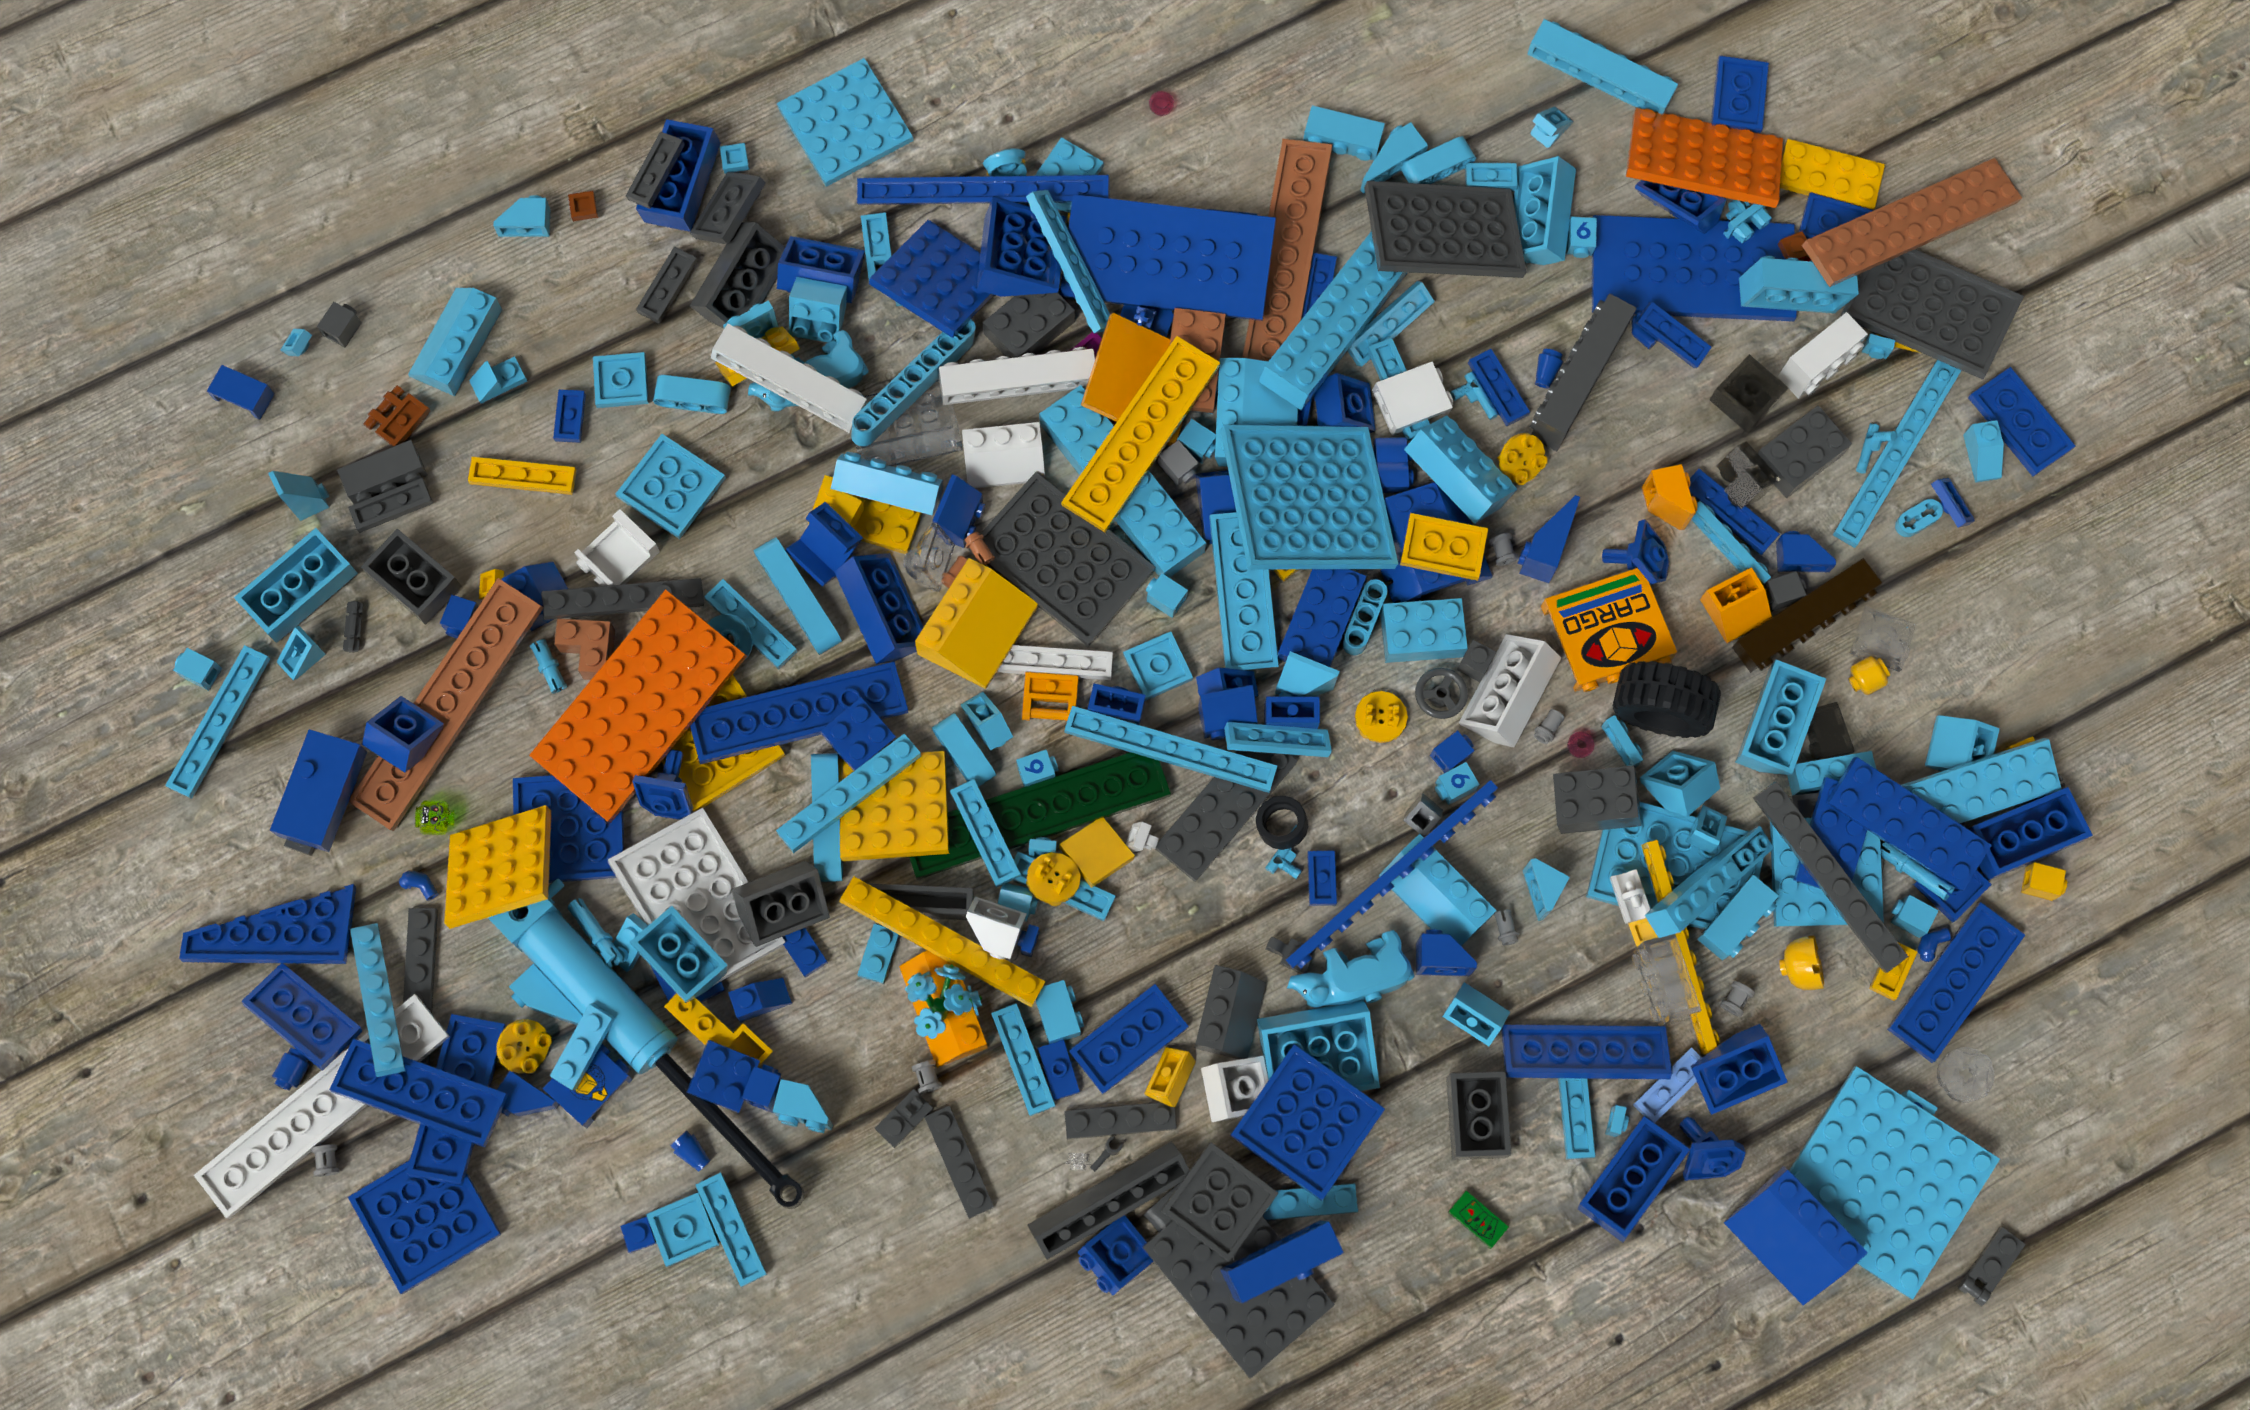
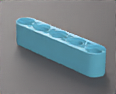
[753,537,842,655]
[811,753,843,882]

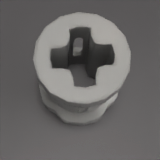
[1489,533,1519,566]
[1720,981,1755,1017]
[912,1060,943,1094]
[312,1144,340,1177]

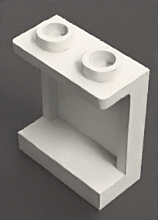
[1372,361,1453,436]
[574,509,660,587]

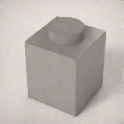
[1157,440,1198,486]

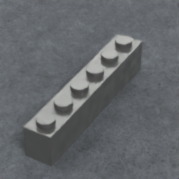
[1027,1141,1189,1260]

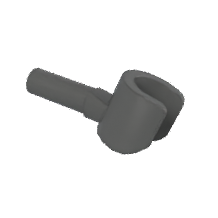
[1090,1136,1123,1172]

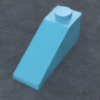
[1361,122,1428,194]
[268,471,329,521]
[509,964,583,1025]

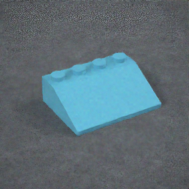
[1215,358,1298,467]
[1257,1000,1380,1091]

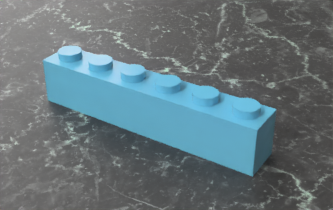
[1527,19,1678,115]

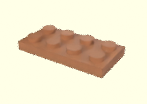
[1170,308,1226,413]

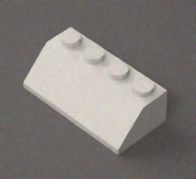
[1459,634,1561,747]

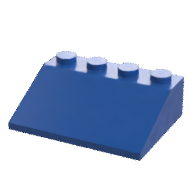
[976,197,1065,297]
[1723,1166,1868,1305]

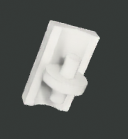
[1610,869,1650,924]

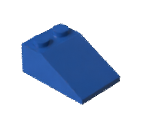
[1517,495,1580,583]
[1690,1024,1788,1115]

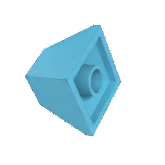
[1275,651,1340,697]

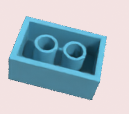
[1380,598,1468,663]

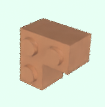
[554,619,615,680]

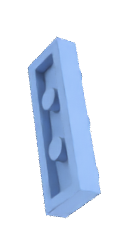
[1633,1047,1702,1123]

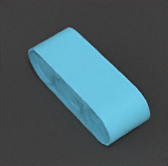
[1401,136,1476,184]
[653,375,731,414]
[1342,579,1387,656]
[932,713,996,787]

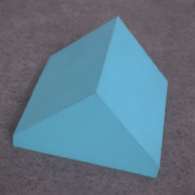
[1522,858,1570,921]

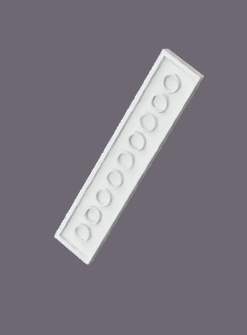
[194,994,450,1219]

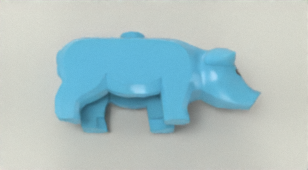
[748,330,869,411]
[1287,930,1415,1008]

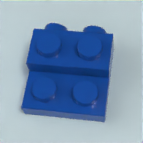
[1077,1215,1154,1296]

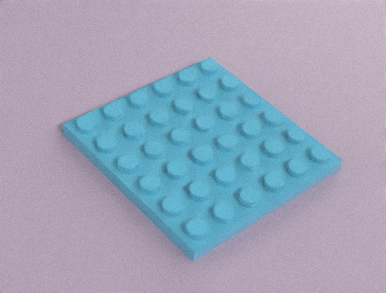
[1220,425,1398,570]
[1789,1066,2000,1300]

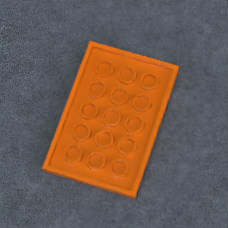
[1626,108,1783,208]

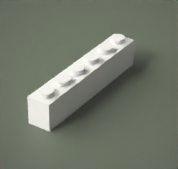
[711,323,867,433]
[939,347,1095,405]

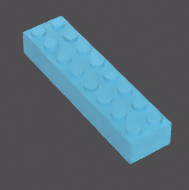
[1259,231,1408,410]
[1039,385,1206,578]

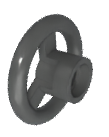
[1415,668,1468,719]

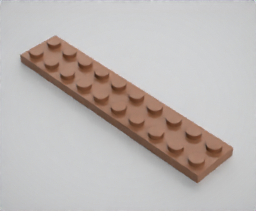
[1242,139,1332,361]
[1802,158,2022,287]
[349,578,544,831]

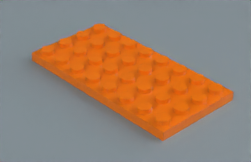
[529,589,747,823]

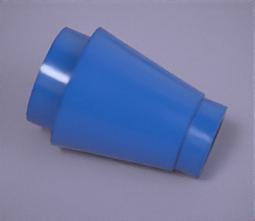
[1535,349,1563,389]
[670,1130,711,1172]

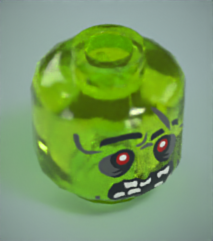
[415,800,455,835]

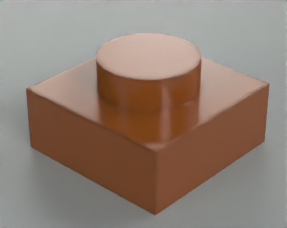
[568,191,598,222]
[1778,231,1809,261]

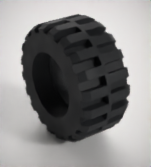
[1612,661,1721,738]

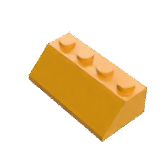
[899,950,988,1068]

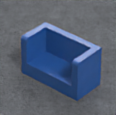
[207,365,274,420]

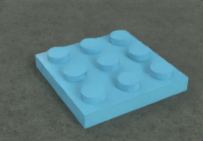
[615,434,726,539]

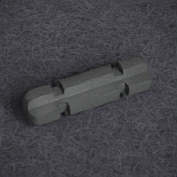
[343,601,363,653]

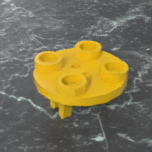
[1497,433,1547,485]
[1355,691,1408,743]
[1026,852,1081,906]
[497,1018,552,1074]

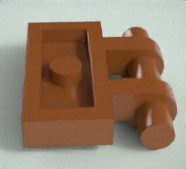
[363,385,431,447]

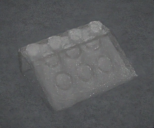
[855,380,963,466]

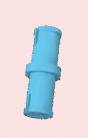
[530,639,567,694]

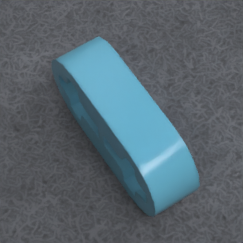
[1895,499,1943,537]

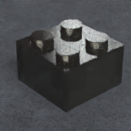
[1710,354,1788,433]

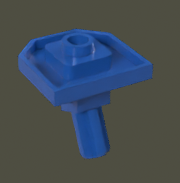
[1120,305,1174,338]
[1602,519,1670,584]
[632,750,693,820]
[1679,1117,1746,1180]

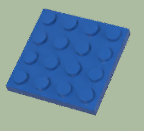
[869,220,994,338]
[513,775,624,883]
[1230,1044,1385,1201]
[348,1160,502,1294]

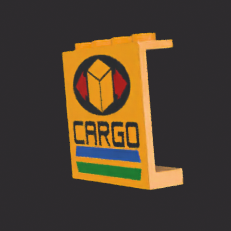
[1541,568,1677,692]

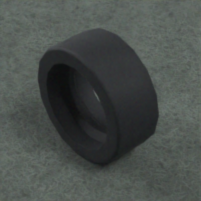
[1256,795,1309,850]

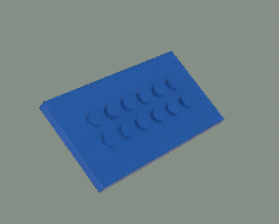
[1060,194,1276,321]
[1592,215,1797,322]

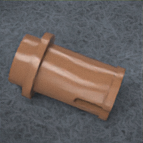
[965,532,995,565]
[941,556,967,588]

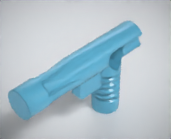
[1450,372,1498,420]
[1856,424,1896,474]
[1265,825,1302,879]

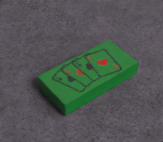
[1448,1190,1509,1249]

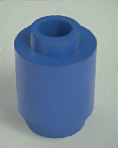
[272,1048,310,1091]

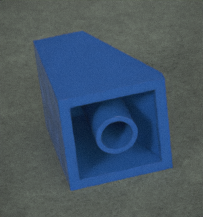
[1195,470,1236,544]

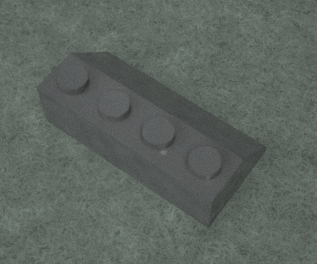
[690,222,785,329]

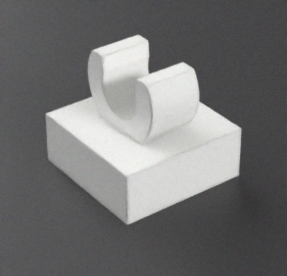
[1126,822,1159,852]

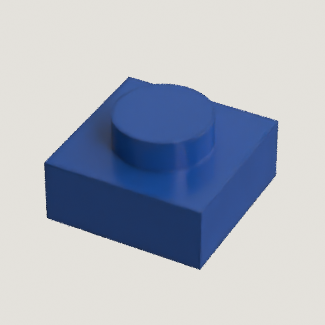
[1017,924,1040,957]
[620,1217,657,1253]

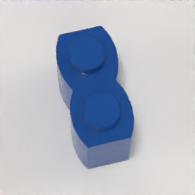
[1373,437,1414,493]

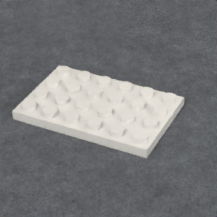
[608,808,785,986]

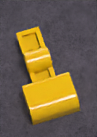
[664,993,773,1067]

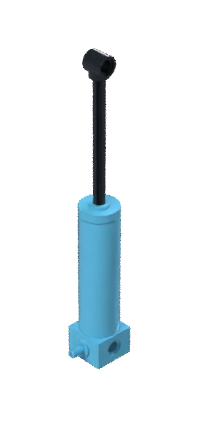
[488,879,805,1209]

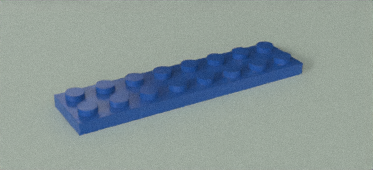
[690,662,908,764]

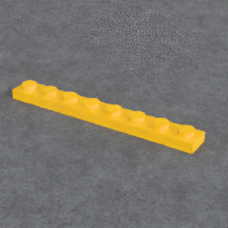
[1641,840,1720,1055]
[840,876,1046,1007]

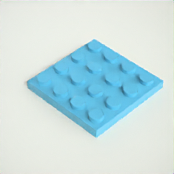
[777,58,914,187]
[1770,818,1884,926]

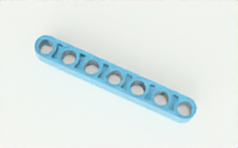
[851,319,976,447]

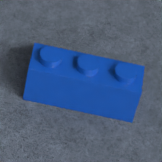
[1635,180,1726,234]
[777,236,865,303]

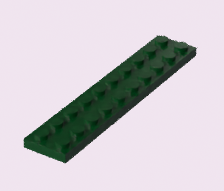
[909,752,1171,880]

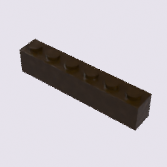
[1732,558,1882,673]

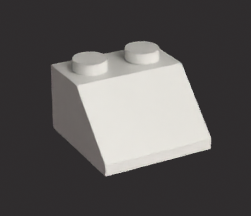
[966,897,1027,959]
[1201,1056,1269,1123]

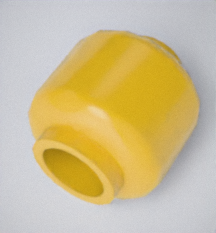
[1848,656,1890,695]

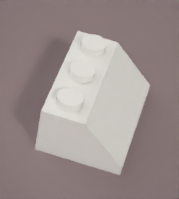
[962,422,1045,488]

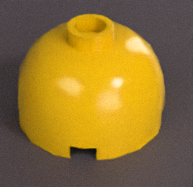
[1779,935,1825,990]

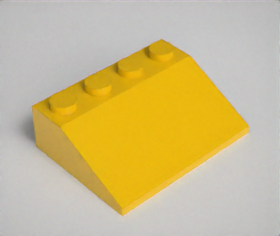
[915,558,1038,689]

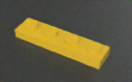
[468,457,577,495]

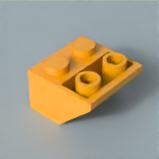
[1642,464,1697,530]
[1700,567,1772,644]

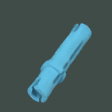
[1881,842,1955,901]
[568,898,623,967]

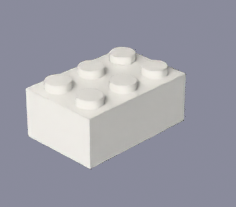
[1778,312,1868,399]

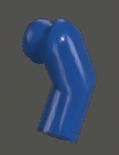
[1632,311,1657,350]
[399,870,439,901]
[1918,928,1951,962]

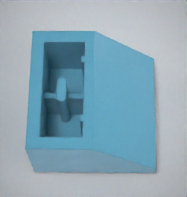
[789,277,847,343]
[1925,715,2000,772]
[773,1079,833,1133]

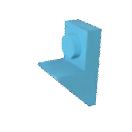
[1530,106,1574,148]
[469,356,527,403]

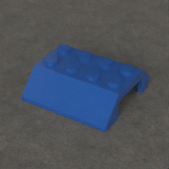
[1380,482,1493,603]

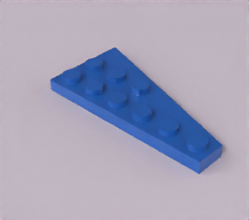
[179,884,356,964]

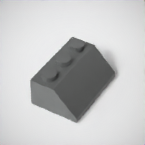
[731,861,830,947]
[1194,965,1266,1060]

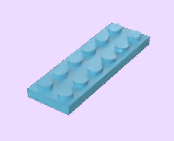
[1209,512,1279,670]
[1901,738,2062,824]

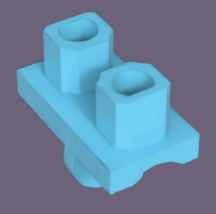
[1723,199,1772,244]

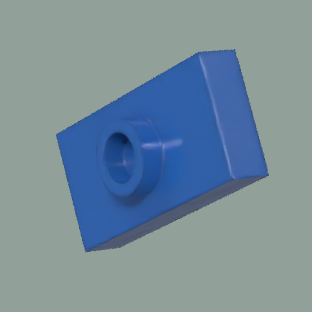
[1931,478,1975,528]
[1038,1040,1080,1101]

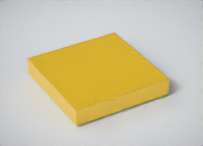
[1059,818,1135,888]

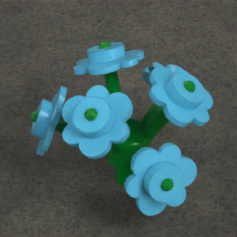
[905,964,982,1039]

